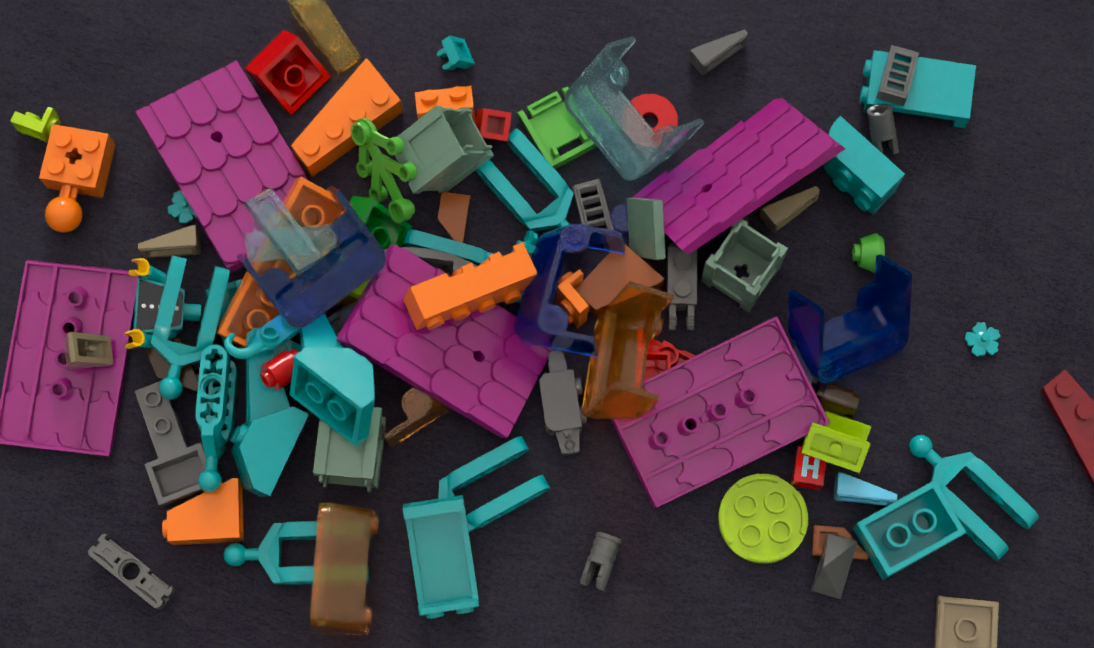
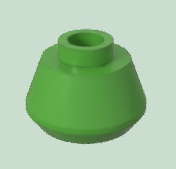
[852,233,885,273]

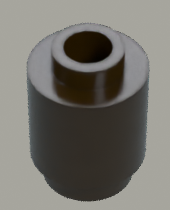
[816,381,860,417]

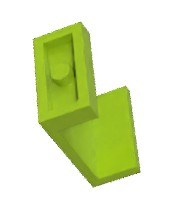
[802,410,871,473]

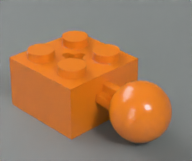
[39,124,116,233]

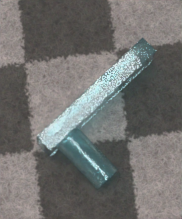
[245,188,323,275]
[245,224,337,263]

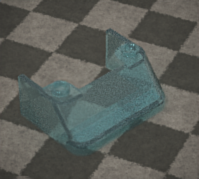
[564,36,705,181]

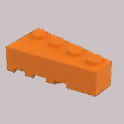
[291,58,403,177]
[402,242,538,330]

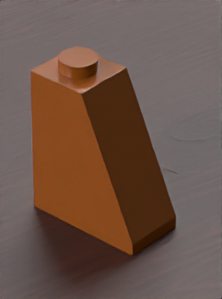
[575,241,664,317]

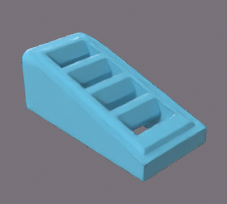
[833,472,897,506]

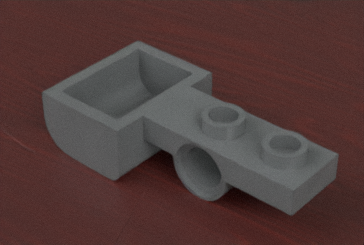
[135,381,206,507]

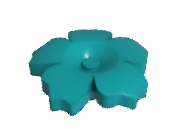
[167,190,196,224]
[516,229,538,257]
[964,322,1001,357]

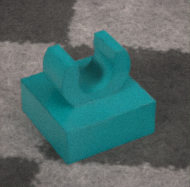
[437,36,475,71]

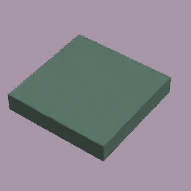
[627,198,666,260]

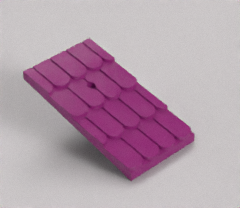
[135,60,309,274]
[631,98,845,255]
[336,244,557,438]
[0,259,141,456]
[602,316,830,509]

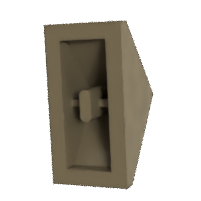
[64,332,114,370]

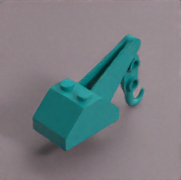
[224,296,375,447]
[230,328,309,497]

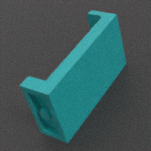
[859,50,976,128]
[403,495,479,619]

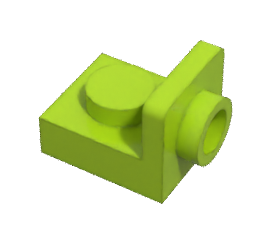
[10,107,60,142]

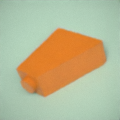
[162,478,244,545]

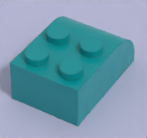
[823,116,905,215]
[852,480,967,580]

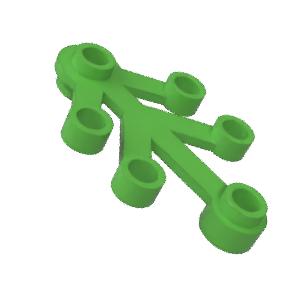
[351,118,417,223]

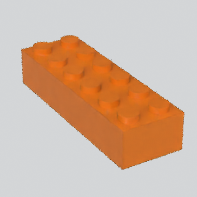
[215,177,352,348]

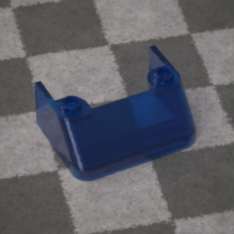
[236,185,386,328]
[514,224,626,357]
[788,254,912,384]

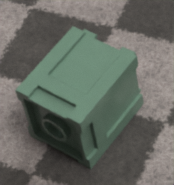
[395,106,494,194]
[701,219,788,313]
[313,407,387,493]

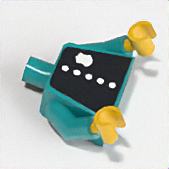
[124,258,201,349]

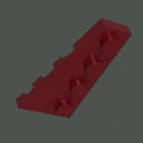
[1041,370,1094,484]

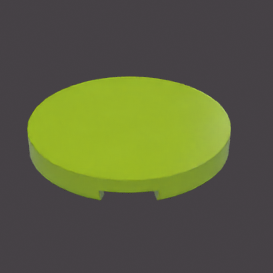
[718,474,808,564]

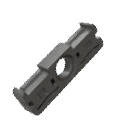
[88,534,175,610]

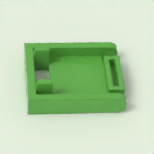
[517,86,600,169]

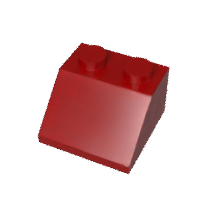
[244,30,331,115]

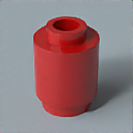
[260,349,298,391]

